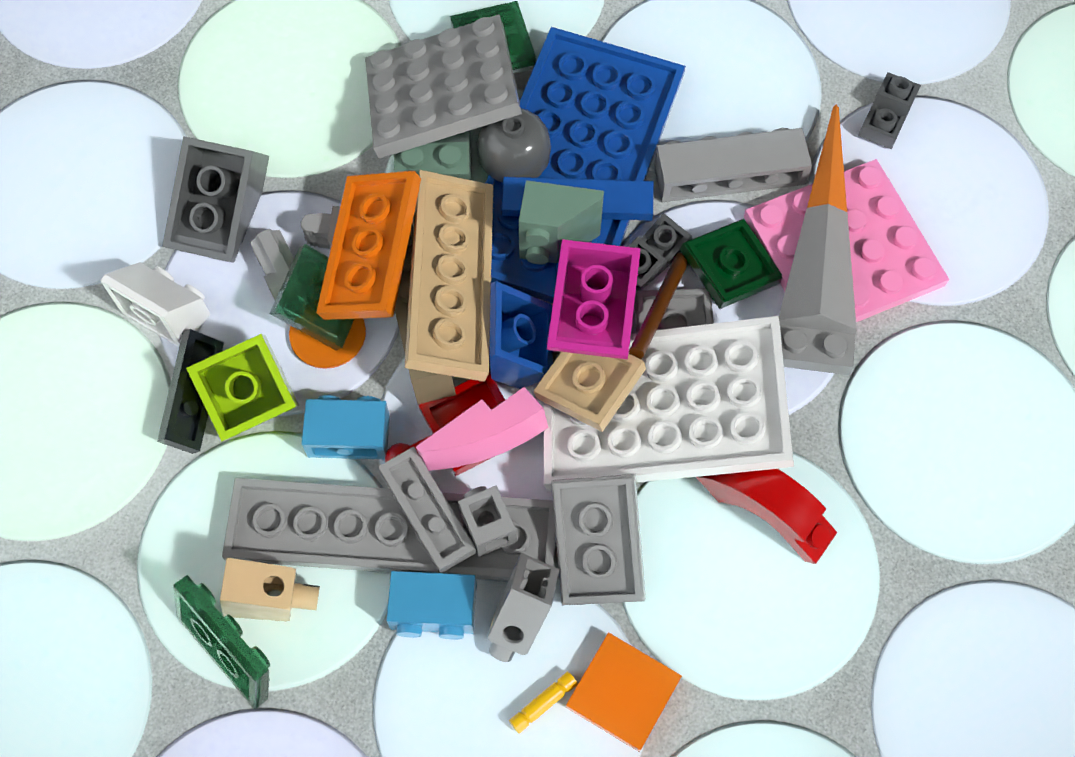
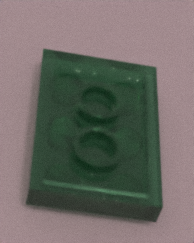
[173,575,271,710]

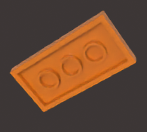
[316,171,421,320]

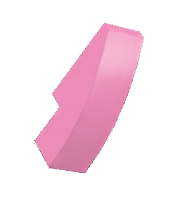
[416,387,548,471]

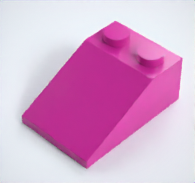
[547,239,641,360]

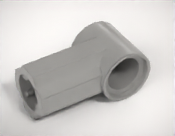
[250,229,313,307]

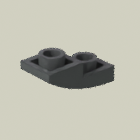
[858,72,921,150]
[629,213,693,289]

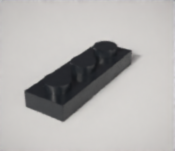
[157,329,224,454]

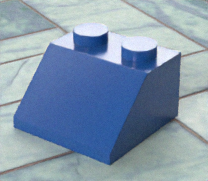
[490,281,553,389]

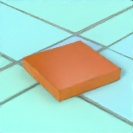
[565,632,682,753]

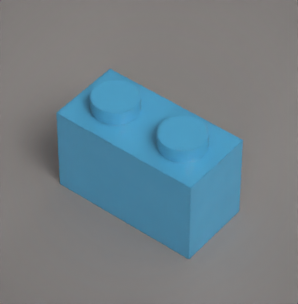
[302,395,390,460]
[387,571,477,640]

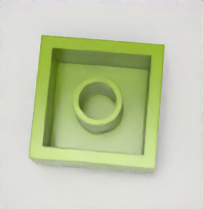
[186,334,299,442]

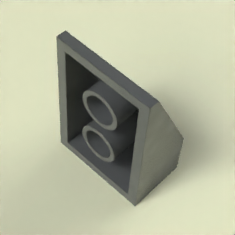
[162,136,269,263]

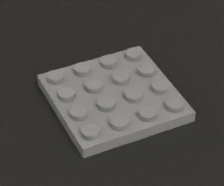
[365,14,522,159]

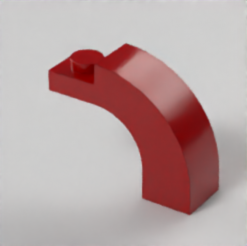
[696,469,838,564]

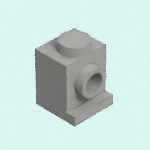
[458,485,517,557]

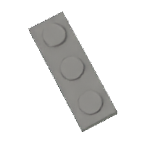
[378,447,476,573]

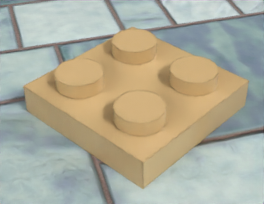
[533,352,646,432]

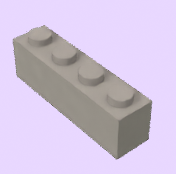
[654,128,812,202]

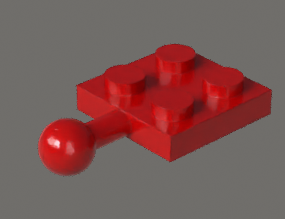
[385,372,505,477]

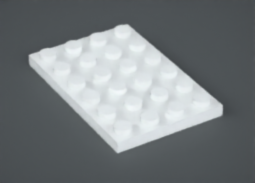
[544,316,794,491]

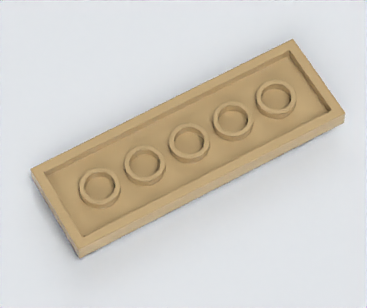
[404,170,493,382]

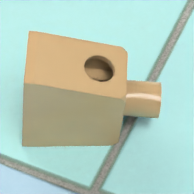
[220,558,320,622]

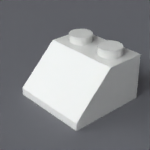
[100,262,210,347]

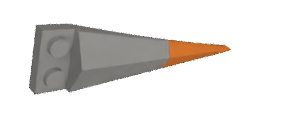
[779,104,857,376]

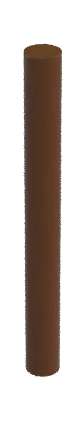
[629,253,689,359]

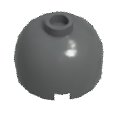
[477,108,551,182]

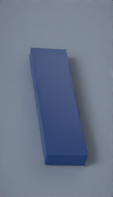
[502,177,654,221]

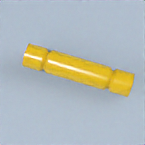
[508,671,578,734]

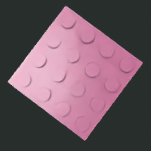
[744,159,950,322]

